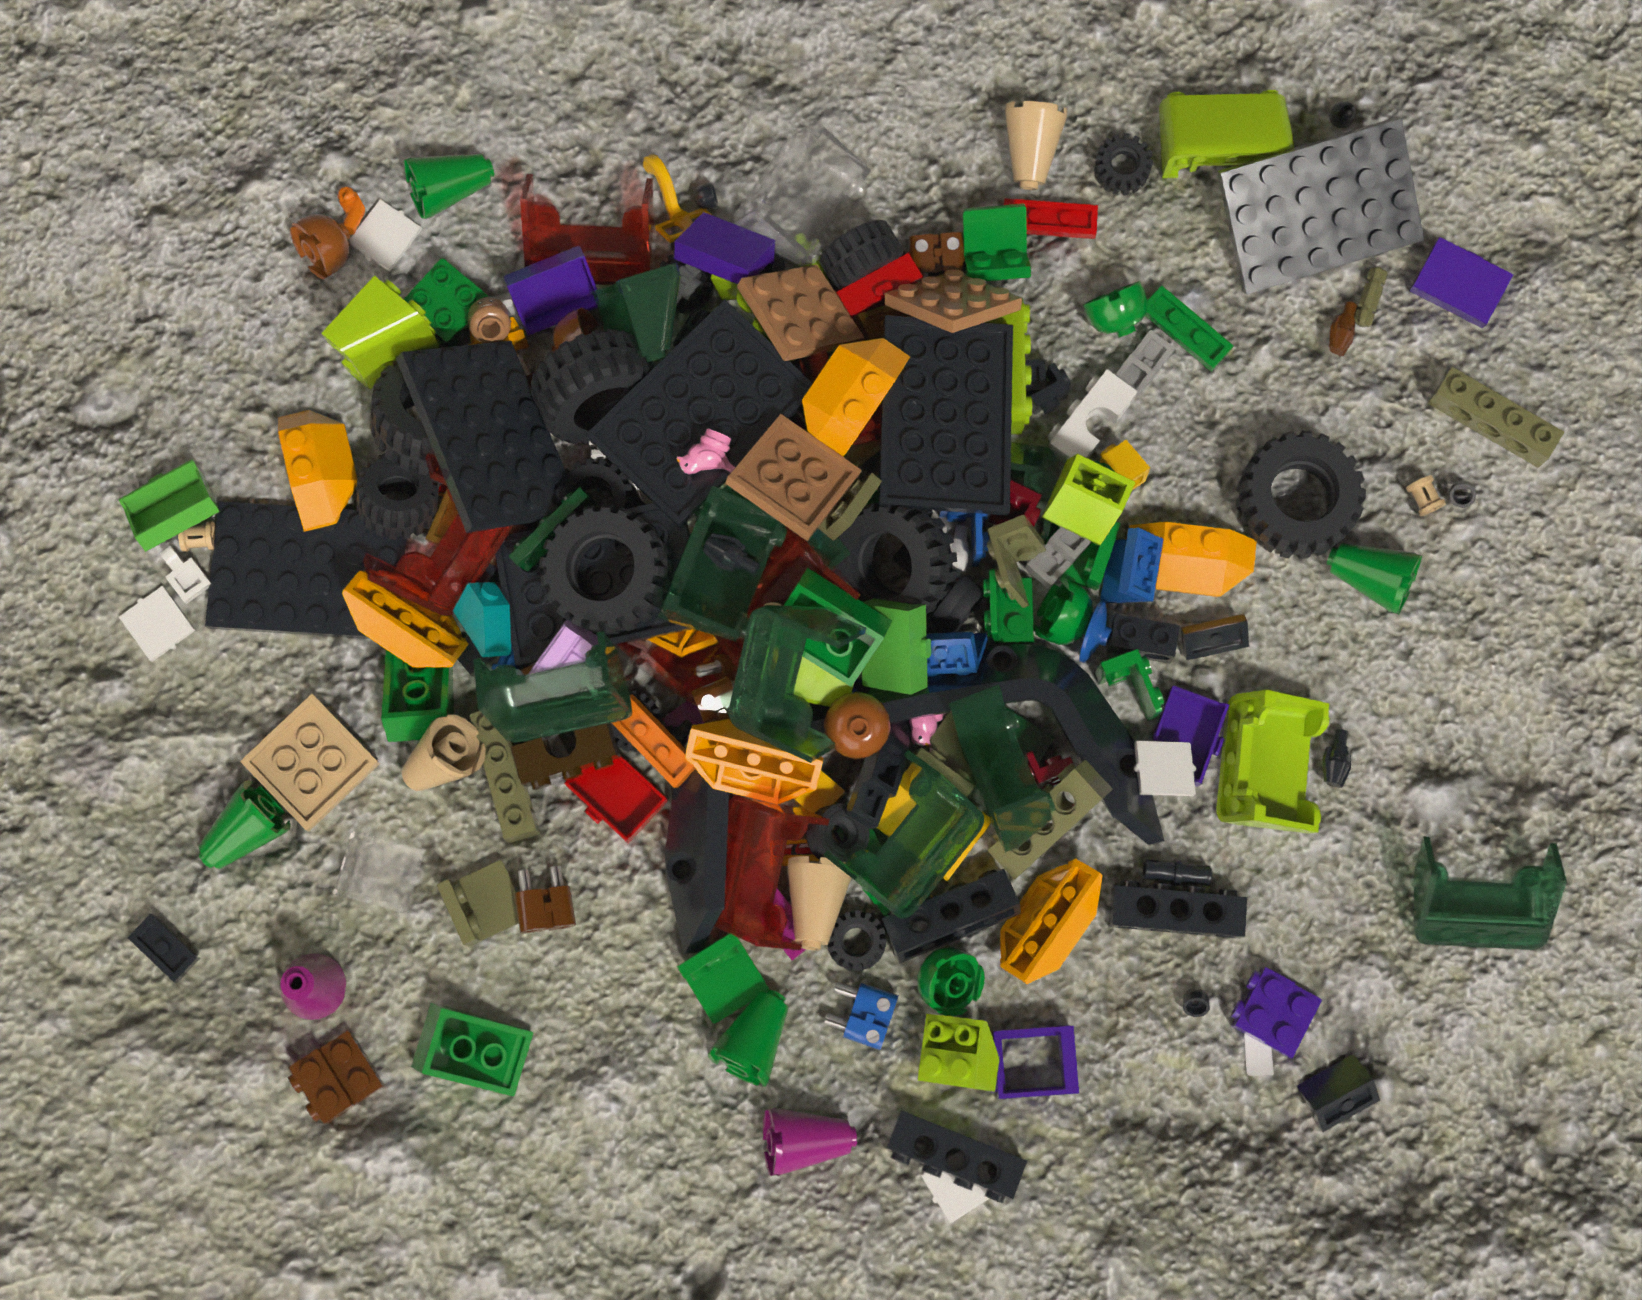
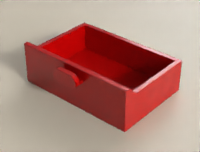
[836,253,923,318]
[564,757,668,844]

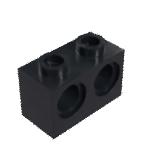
[1106,614,1180,664]

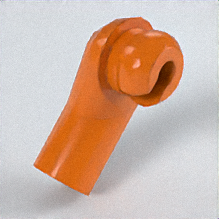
[337,187,365,235]

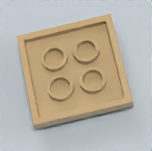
[240,694,380,832]

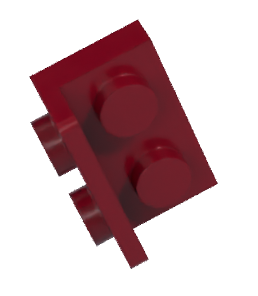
[988,480,1042,527]
[1020,751,1075,794]

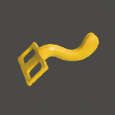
[643,154,712,243]

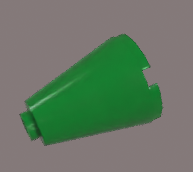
[403,154,494,219]
[1327,543,1422,615]
[198,780,291,869]
[708,989,789,1087]

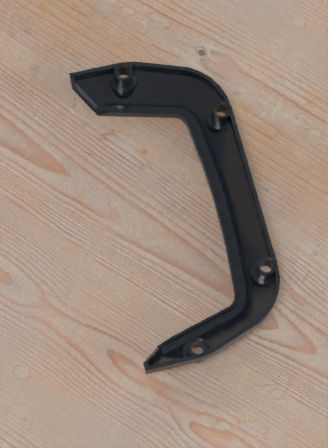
[665,644,1164,955]

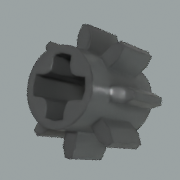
[664,263,703,303]

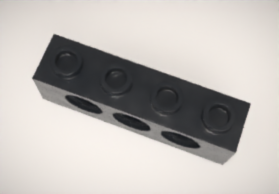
[882,869,1021,964]
[1109,880,1248,939]
[886,1110,1027,1203]

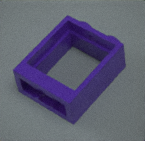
[990,1026,1079,1099]

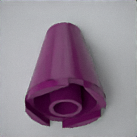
[280,953,347,1020]
[763,1108,857,1176]

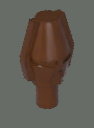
[1329,301,1357,357]

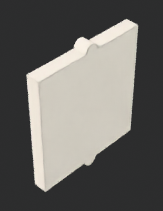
[348,199,422,272]
[119,586,195,662]
[1134,741,1196,796]
[921,1151,992,1223]

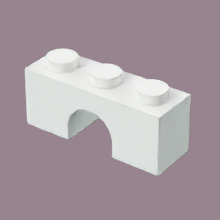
[1047,369,1138,464]

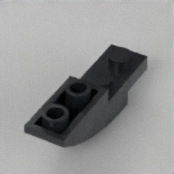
[845,720,910,829]

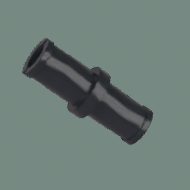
[1142,858,1212,886]

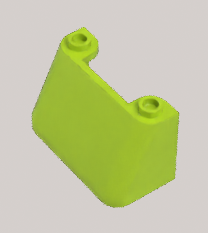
[1159,90,1294,178]
[1216,689,1330,833]

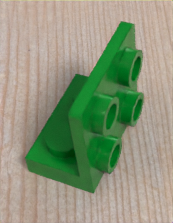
[963,204,1031,281]
[403,258,488,347]
[1045,522,1121,591]
[984,569,1034,645]
[1094,649,1164,721]
[677,931,769,1024]

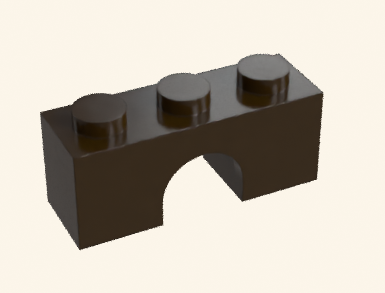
[511,717,621,790]

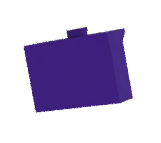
[674,212,776,284]
[1409,237,1514,329]
[503,246,603,336]
[1152,686,1229,787]

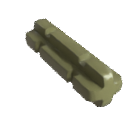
[1354,267,1388,328]

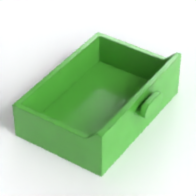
[118,459,220,552]
[862,598,931,695]

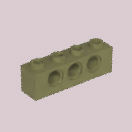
[1427,367,1564,468]
[469,705,541,843]
[988,760,1113,880]

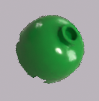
[1082,281,1148,338]
[1034,578,1093,645]
[917,947,985,1017]

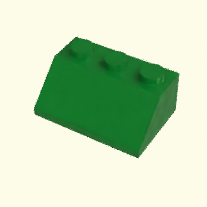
[766,568,892,687]

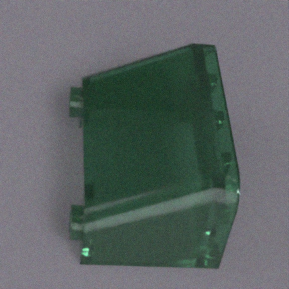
[593,263,681,362]
[657,486,788,641]

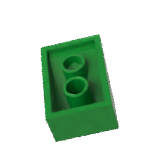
[381,650,454,742]
[411,1002,534,1097]

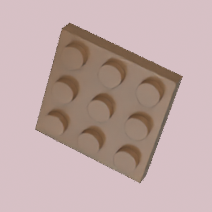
[737,264,864,361]
[885,270,1022,333]
[725,414,862,541]

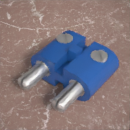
[824,982,899,1050]

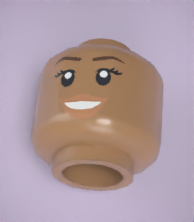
[468,297,511,343]

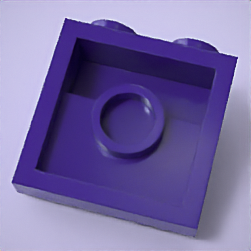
[1231,967,1322,1059]

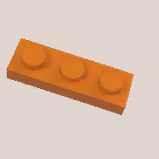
[607,695,696,788]

